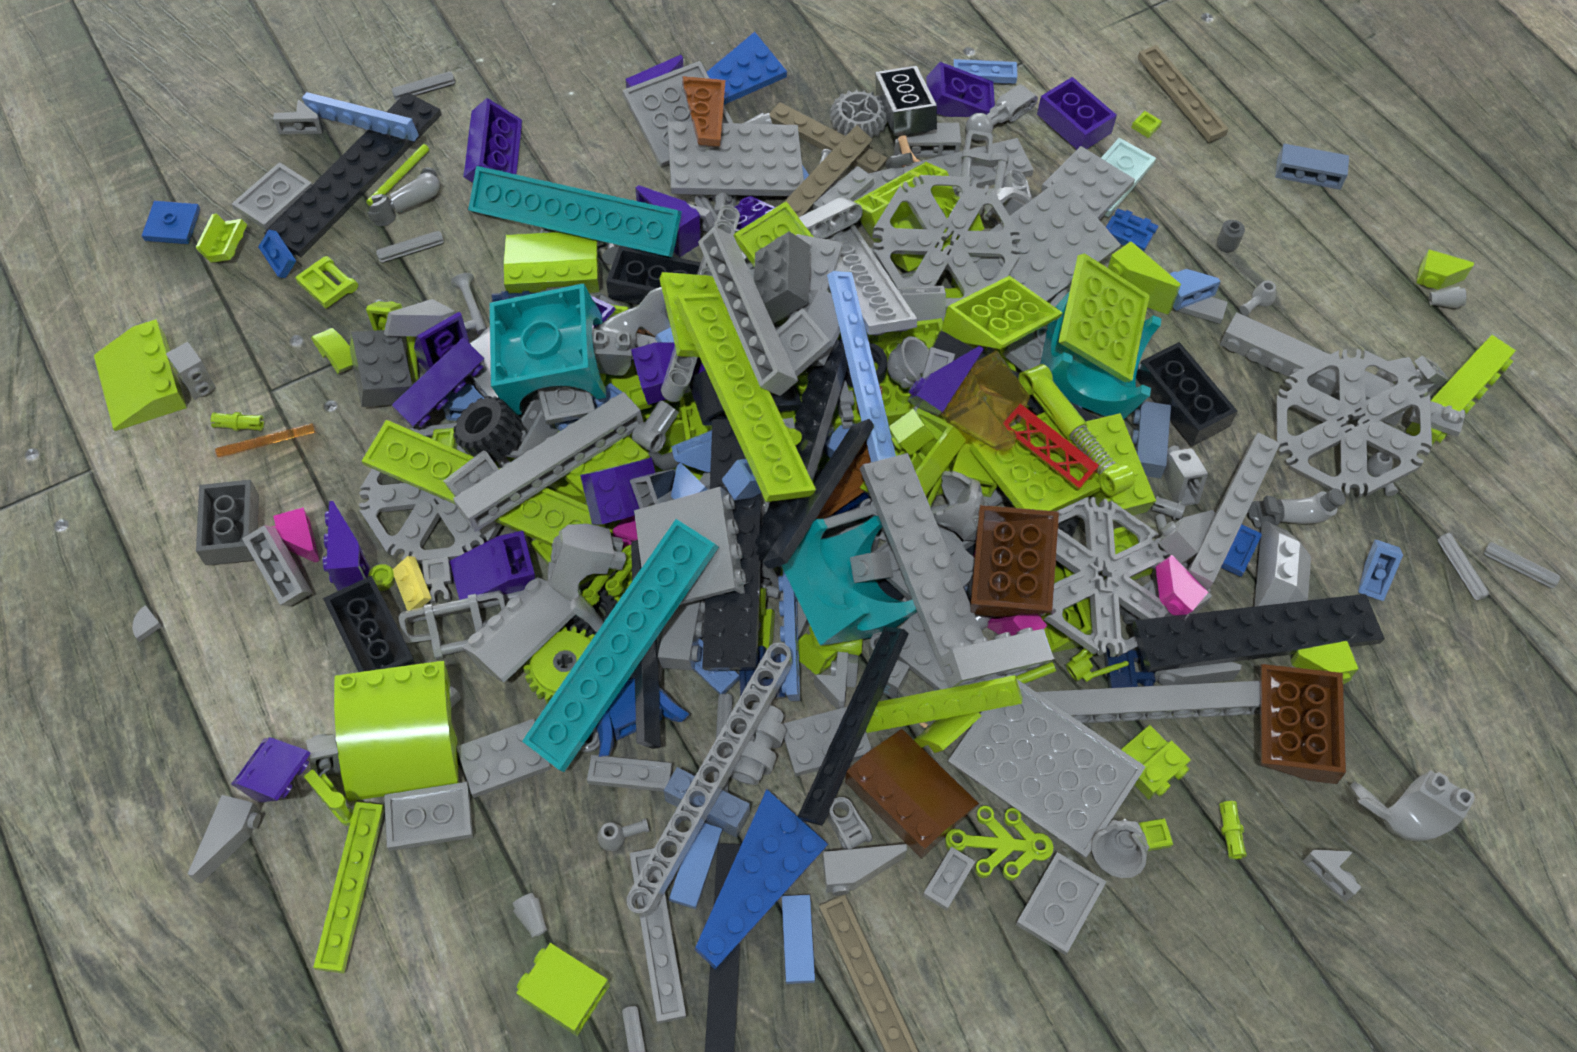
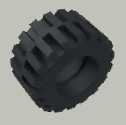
[453,396,523,463]

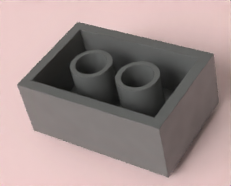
[754,231,810,323]
[350,330,412,407]
[196,480,259,565]

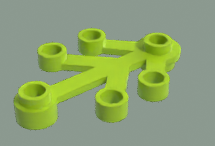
[579,545,632,605]
[945,806,1054,881]

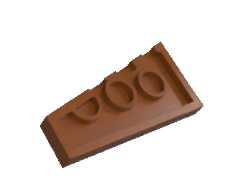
[682,76,726,146]
[814,440,871,521]

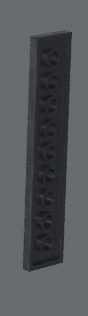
[264,93,442,258]
[755,339,848,560]
[702,419,762,670]
[1131,594,1385,672]

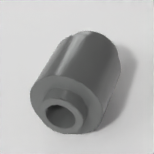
[1217,220,1245,253]

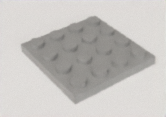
[622,61,733,167]

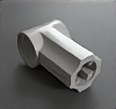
[632,401,679,453]

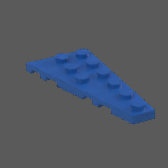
[706,32,787,105]
[694,789,828,969]

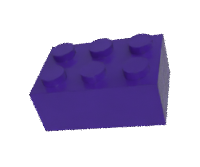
[1037,77,1117,149]

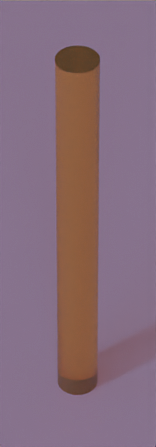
[215,423,315,457]

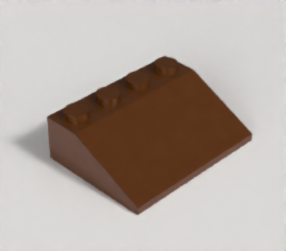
[971,505,1059,617]
[1260,664,1346,784]
[845,729,979,859]

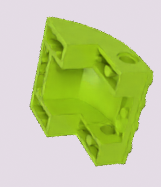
[854,162,985,272]
[334,661,459,802]

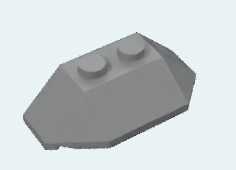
[505,390,559,458]
[1255,521,1311,606]

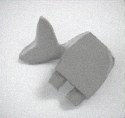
[592,287,671,375]
[548,524,626,632]
[1350,770,1475,842]

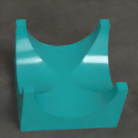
[490,283,606,415]
[1040,291,1162,420]
[781,516,917,645]

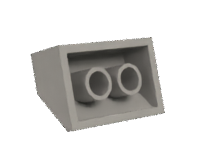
[788,289,840,367]

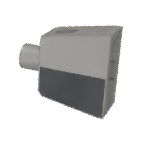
[630,469,676,509]

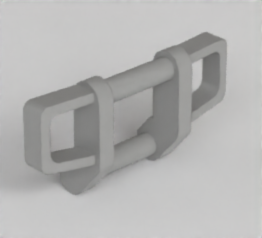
[956,129,1009,216]
[399,591,506,660]

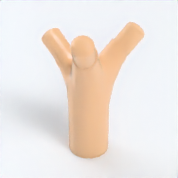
[898,136,920,167]

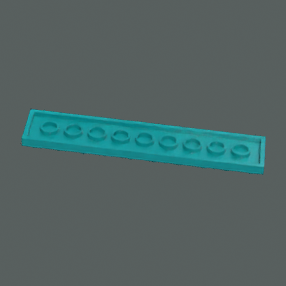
[468,166,682,257]
[522,519,719,772]

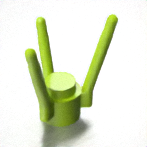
[1065,648,1129,682]

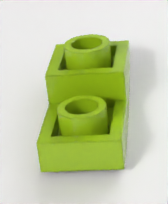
[311,328,353,374]

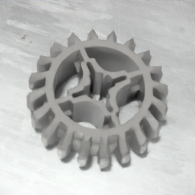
[830,89,888,138]

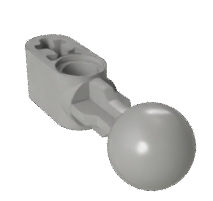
[965,84,1038,141]

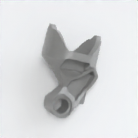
[984,169,1032,228]
[934,471,988,540]

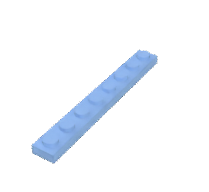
[827,271,896,462]

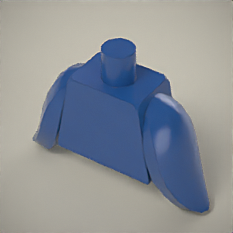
[596,677,690,757]

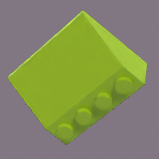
[504,232,600,293]
[941,275,1063,349]
[94,319,187,431]

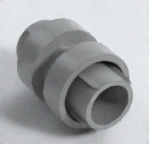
[725,702,786,785]

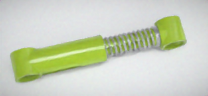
[1018,364,1135,496]

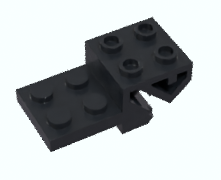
[689,370,802,426]

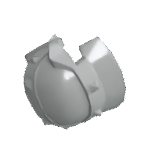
[887,337,929,388]
[1092,818,1150,878]

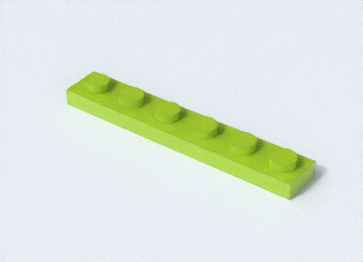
[866,675,1023,733]
[313,802,385,974]

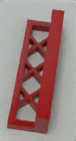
[1001,403,1099,490]

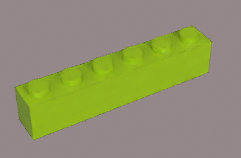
[1406,335,1516,445]

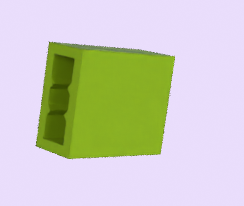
[516,943,610,1036]

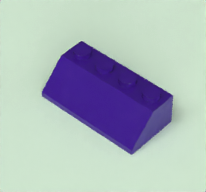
[463,98,522,183]
[392,337,485,429]

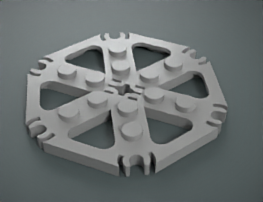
[872,175,1021,310]
[1276,349,1432,497]
[359,423,510,565]
[1040,497,1174,657]

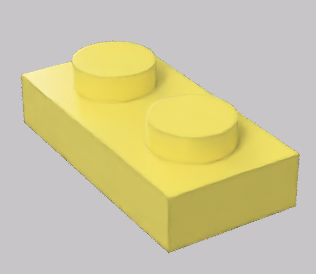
[393,556,432,611]

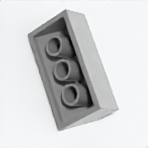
[462,577,575,683]

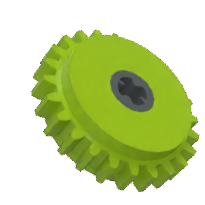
[524,626,595,704]

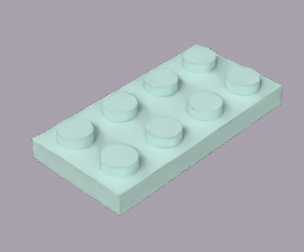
[1101,138,1156,217]

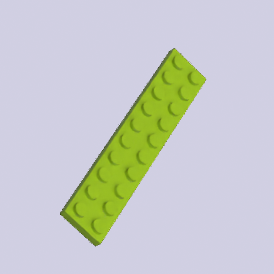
[675,293,816,502]
[362,420,609,546]

